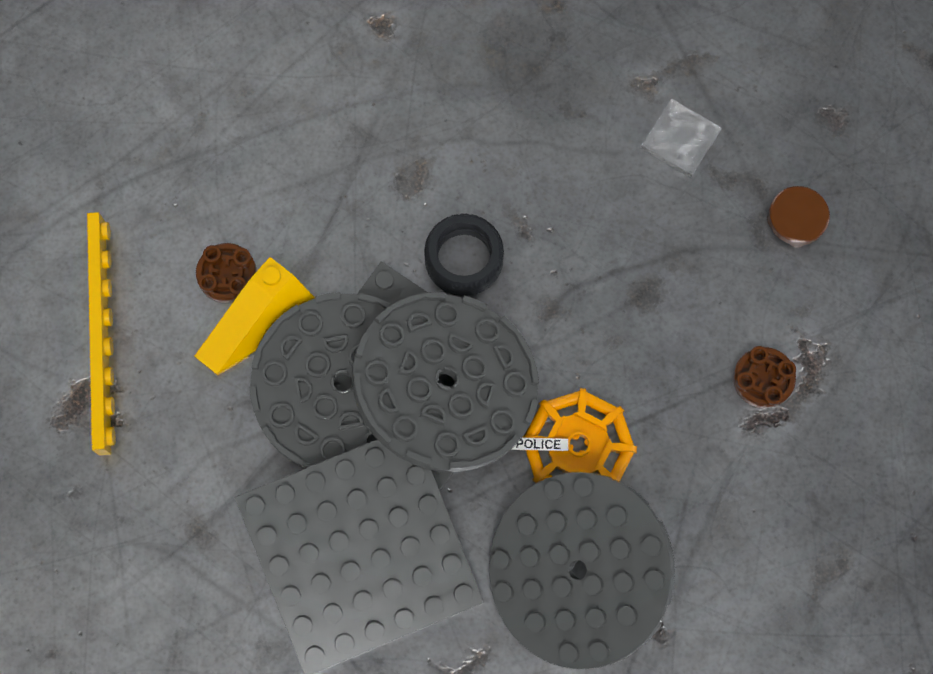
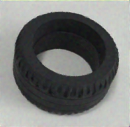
[424,213,504,296]

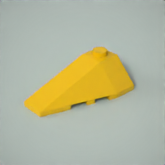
[194,257,315,376]

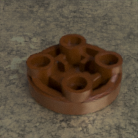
[767,186,830,248]
[196,243,257,303]
[733,346,796,409]

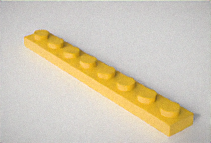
[87,212,116,456]

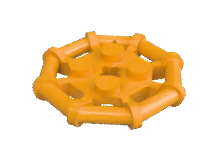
[522,388,637,484]

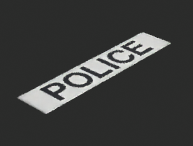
[511,438,568,451]

